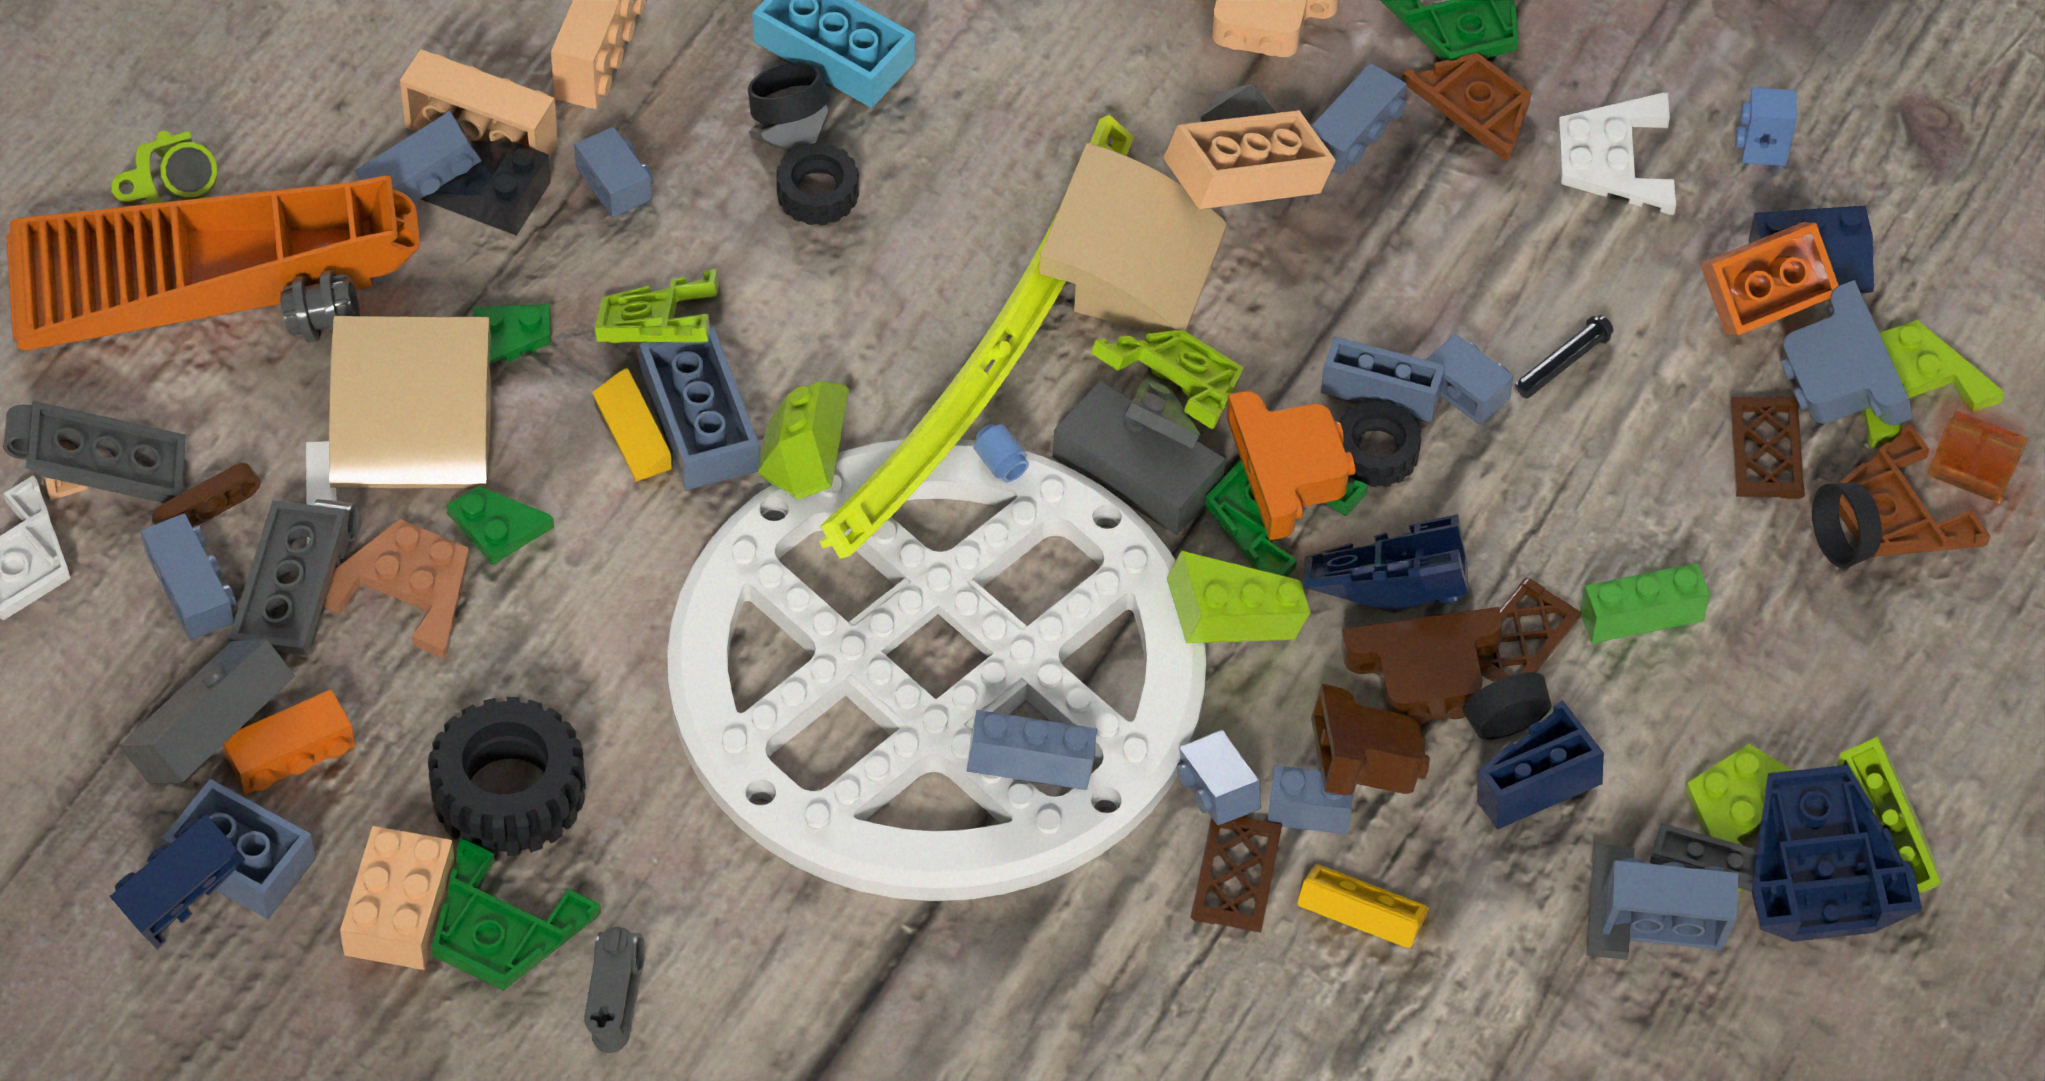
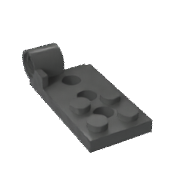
[3,401,186,503]
[229,499,361,656]

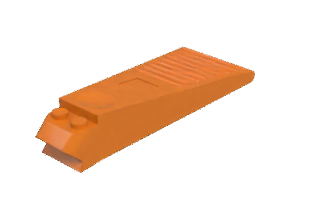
[6,175,420,350]

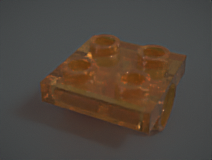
[1927,411,2028,503]

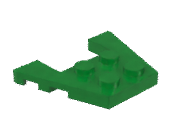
[1380,0,1519,61]
[1205,460,1368,577]
[431,838,601,991]

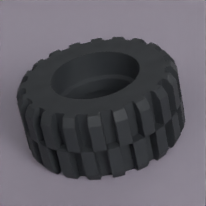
[428,697,586,856]

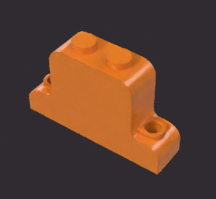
[1226,391,1355,541]

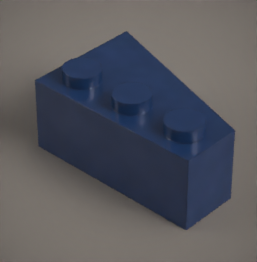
[1477,700,1604,830]
[109,814,245,950]

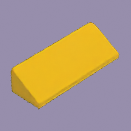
[592,368,672,482]
[1297,864,1429,948]

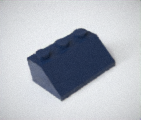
[1748,205,1874,293]

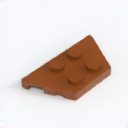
[1402,53,1532,162]

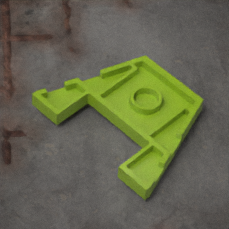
[594,269,719,343]
[1861,320,2005,448]
[1091,330,1244,429]
[1685,744,1794,892]

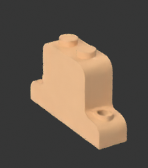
[1212,0,1339,57]

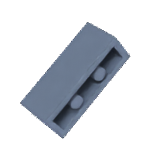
[1311,63,1407,175]
[354,111,482,203]
[1321,336,1446,422]
[141,513,237,641]
[966,710,1097,790]

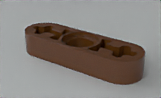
[152,463,261,527]

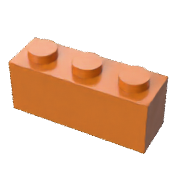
[222,690,355,796]

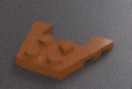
[1839,424,1990,557]

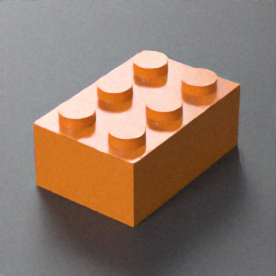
[1700,222,1839,335]

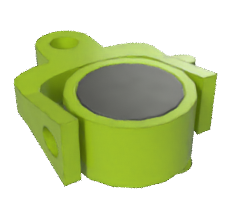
[111,130,218,204]

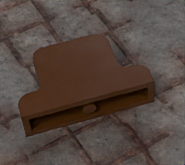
[1341,607,1502,725]
[1311,684,1430,795]

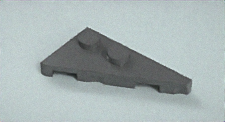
[1125,367,1200,449]

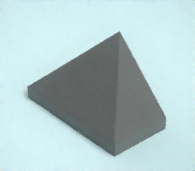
[1201,83,1276,122]
[749,105,828,152]

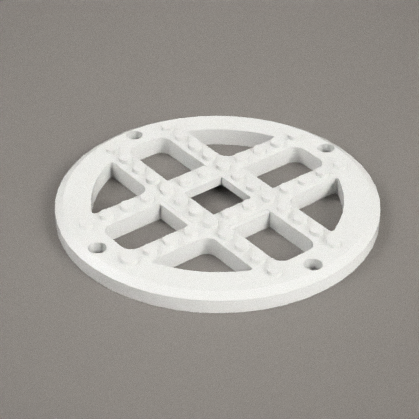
[667,439,1206,901]

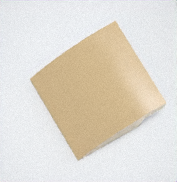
[1039,143,1227,333]
[329,316,492,488]

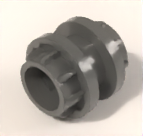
[280,269,360,343]

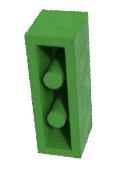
[1580,563,1710,644]

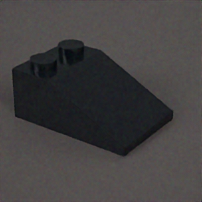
[420,141,551,236]

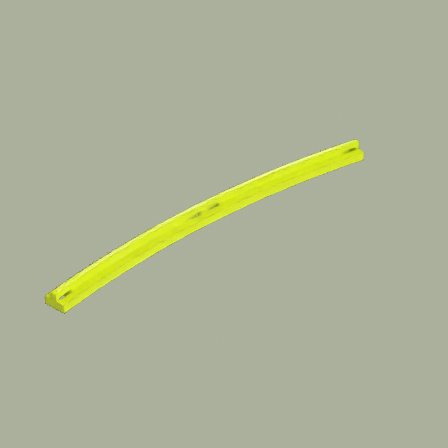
[819,115,1134,559]

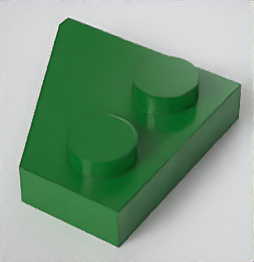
[473,304,550,364]
[446,486,554,565]

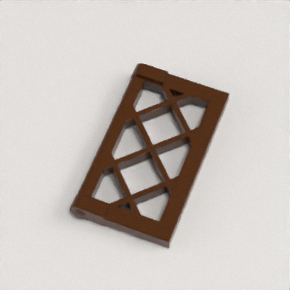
[1730,396,1805,499]
[1478,577,1582,682]
[1190,817,1282,933]

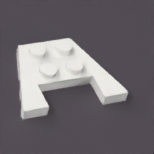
[1558,93,1676,215]
[0,476,70,620]

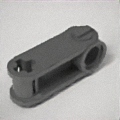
[584,927,645,1053]

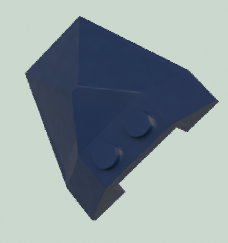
[1303,514,1469,613]
[1751,765,1922,942]

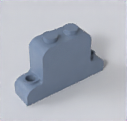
[1780,280,1913,425]

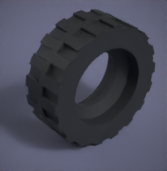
[776,142,859,226]
[1339,400,1421,487]

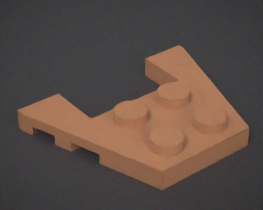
[323,519,470,659]

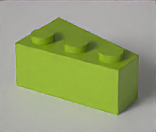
[1166,551,1311,643]

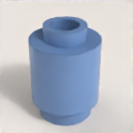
[973,424,1029,483]

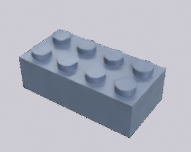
[639,325,759,491]

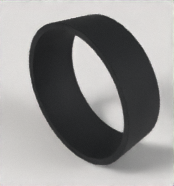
[748,63,830,124]
[1812,482,1882,568]
[1463,672,1552,740]

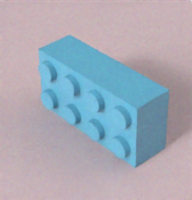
[752,0,915,108]

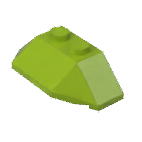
[757,381,849,500]
[1837,736,1942,894]

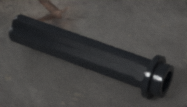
[1515,315,1614,399]

